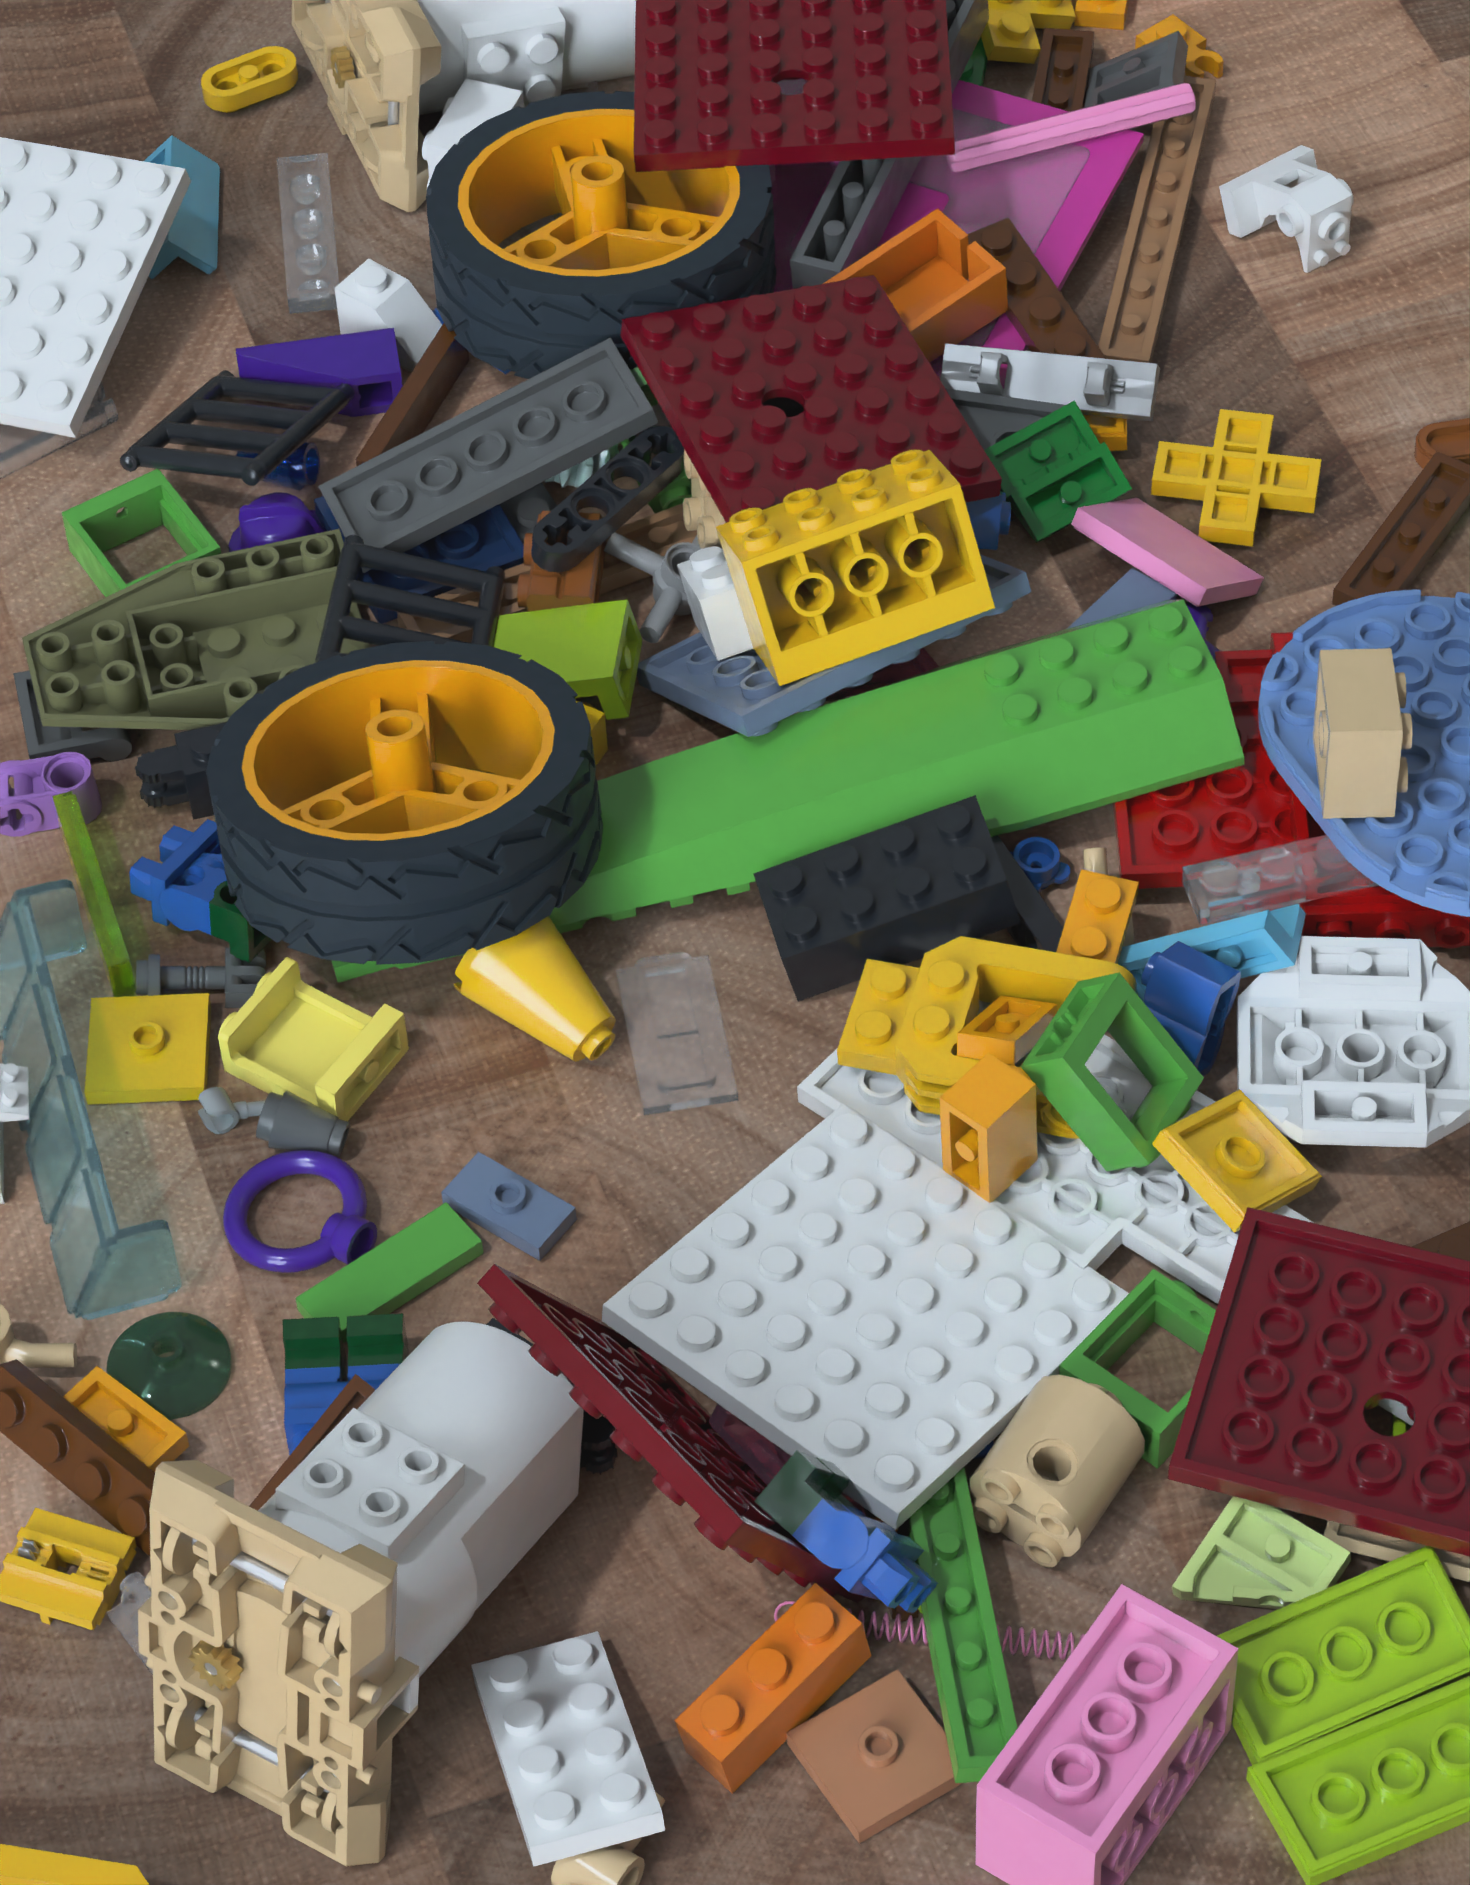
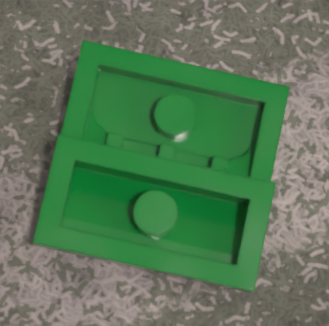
[984,400,1132,543]

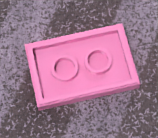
[1071,498,1264,607]

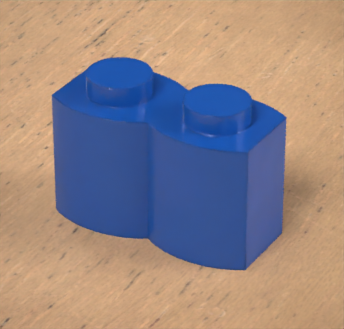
[1141,941,1241,1077]

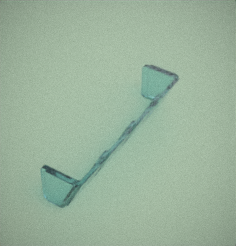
[0,879,182,1320]

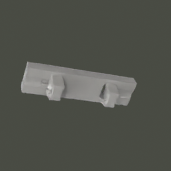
[940,343,1160,421]

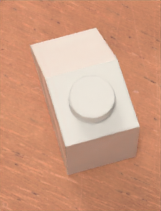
[334,259,442,373]

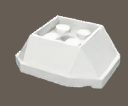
[1237,936,1470,1148]

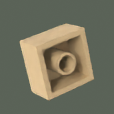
[1313,648,1412,819]

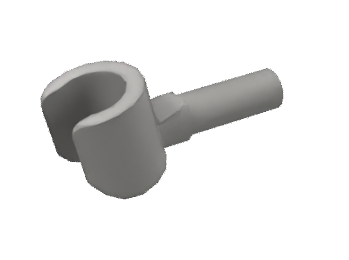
[198,1087,265,1134]

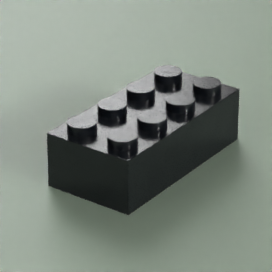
[753,795,1021,1002]

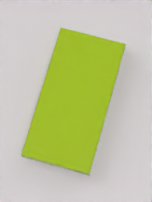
[1217,1546,1470,1765]
[1246,1676,1470,1885]

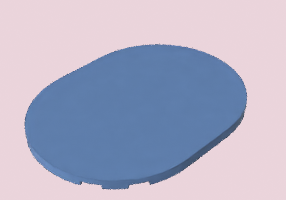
[1258,589,1470,917]

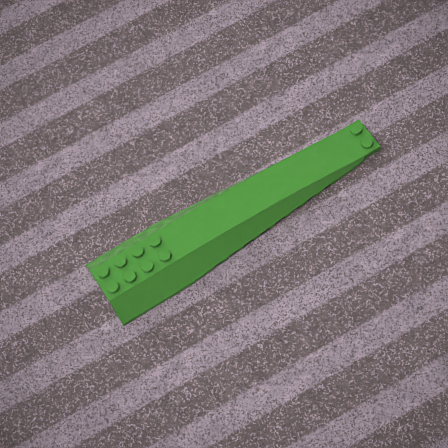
[331,599,1245,983]

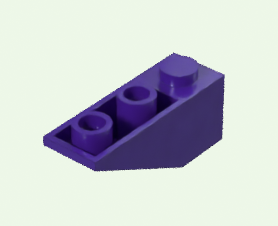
[235,328,403,417]

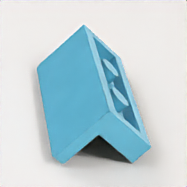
[144,135,220,279]
[1118,904,1306,1002]

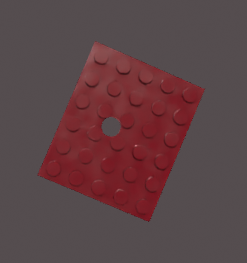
[634,0,955,172]
[621,275,1002,523]
[1168,1207,1470,1557]
[477,1264,866,1603]

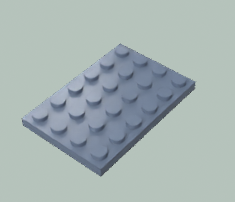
[637,554,1032,737]

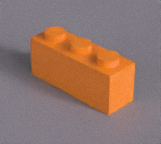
[674,1583,872,1794]

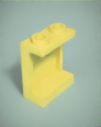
[218,957,409,1122]

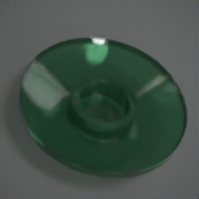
[106,1312,232,1420]

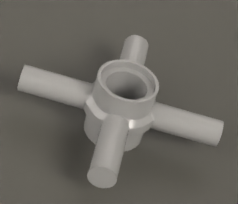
[604,532,701,643]

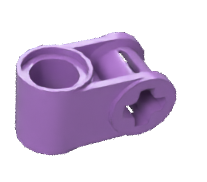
[0,752,102,837]

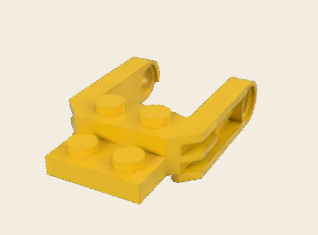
[837,936,1137,1139]

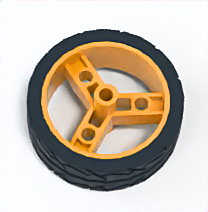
[426,91,776,379]
[206,641,603,965]

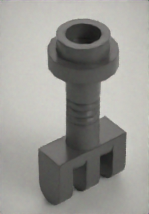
[136,947,266,1008]

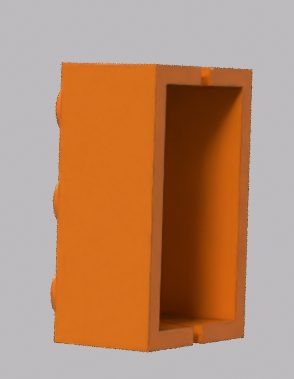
[823,208,1008,363]

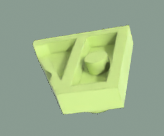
[1172,1496,1351,1609]

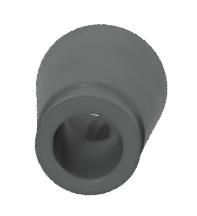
[256,1091,350,1157]

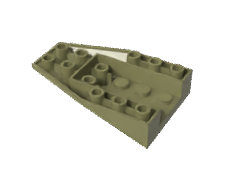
[22,529,370,730]

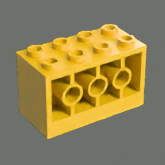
[716,450,995,686]

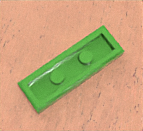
[295,1202,484,1343]

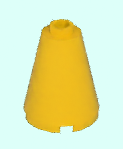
[454,916,616,1062]

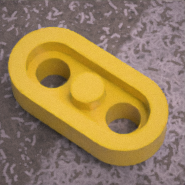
[201,46,298,113]

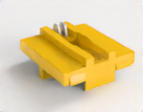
[0,1507,137,1630]

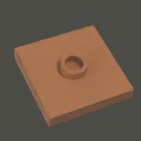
[787,1669,963,1844]

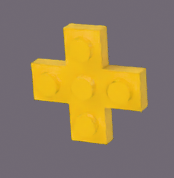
[981,0,1076,64]
[1151,409,1322,547]

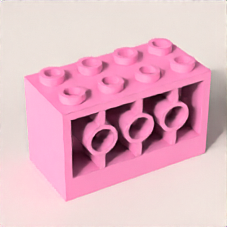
[975,1584,1239,1885]

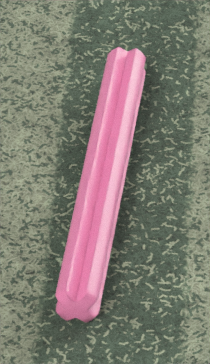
[946,83,1196,173]

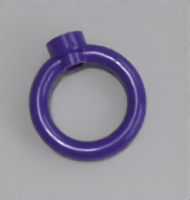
[223,1150,377,1273]

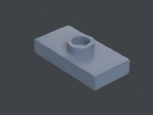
[441,1151,577,1261]

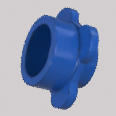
[1010,837,1070,893]

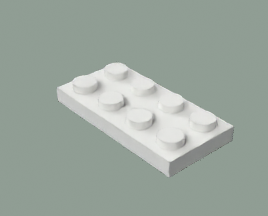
[471,1631,665,1867]

